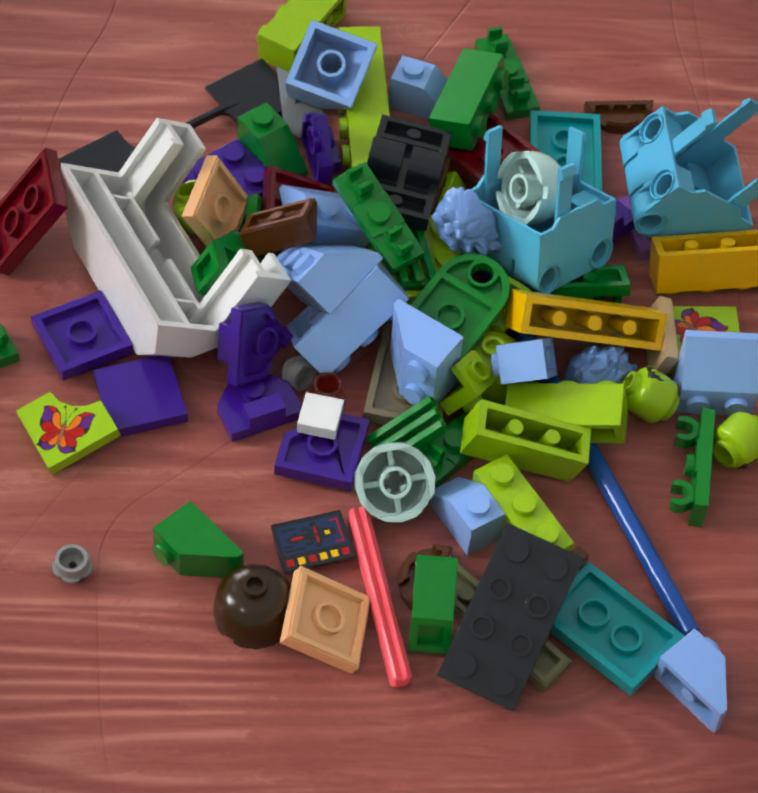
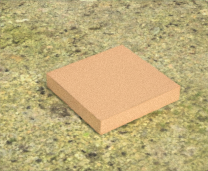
[182,155,249,247]
[280,566,370,674]

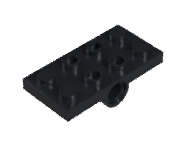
[367,114,452,231]
[437,523,584,711]

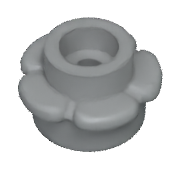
[282,355,317,391]
[52,544,93,584]

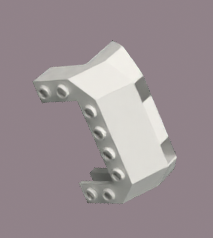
[61,118,291,358]

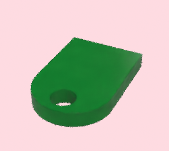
[410,253,510,358]

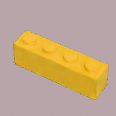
[649,230,758,295]
[505,289,668,351]

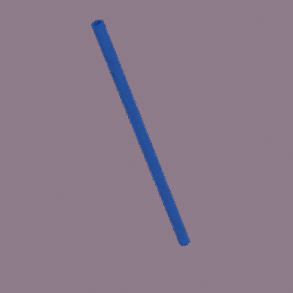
[481,270,700,636]

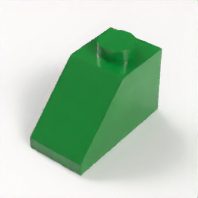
[238,102,308,177]
[152,501,244,578]

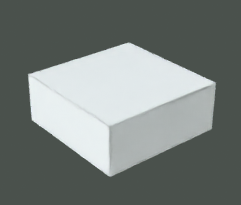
[297,392,344,440]

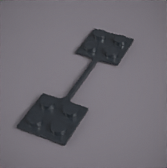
[58,58,301,172]

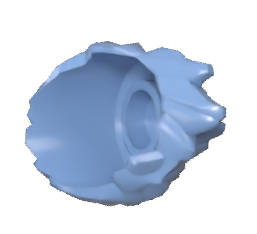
[432,186,502,256]
[564,345,637,384]

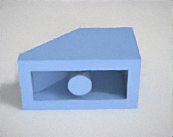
[389,55,448,120]
[491,337,558,385]
[428,477,505,556]
[654,628,727,733]

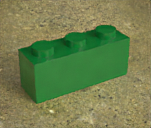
[429,48,509,151]

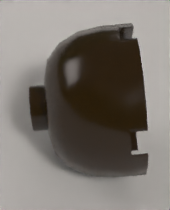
[213,564,291,649]

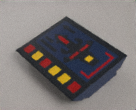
[271,510,356,573]

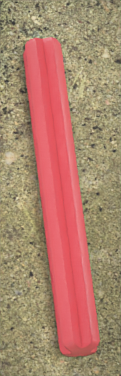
[348,506,412,688]

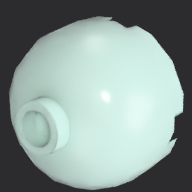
[496,151,561,226]
[355,442,435,522]

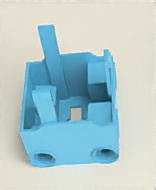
[619,98,758,238]
[471,125,616,294]

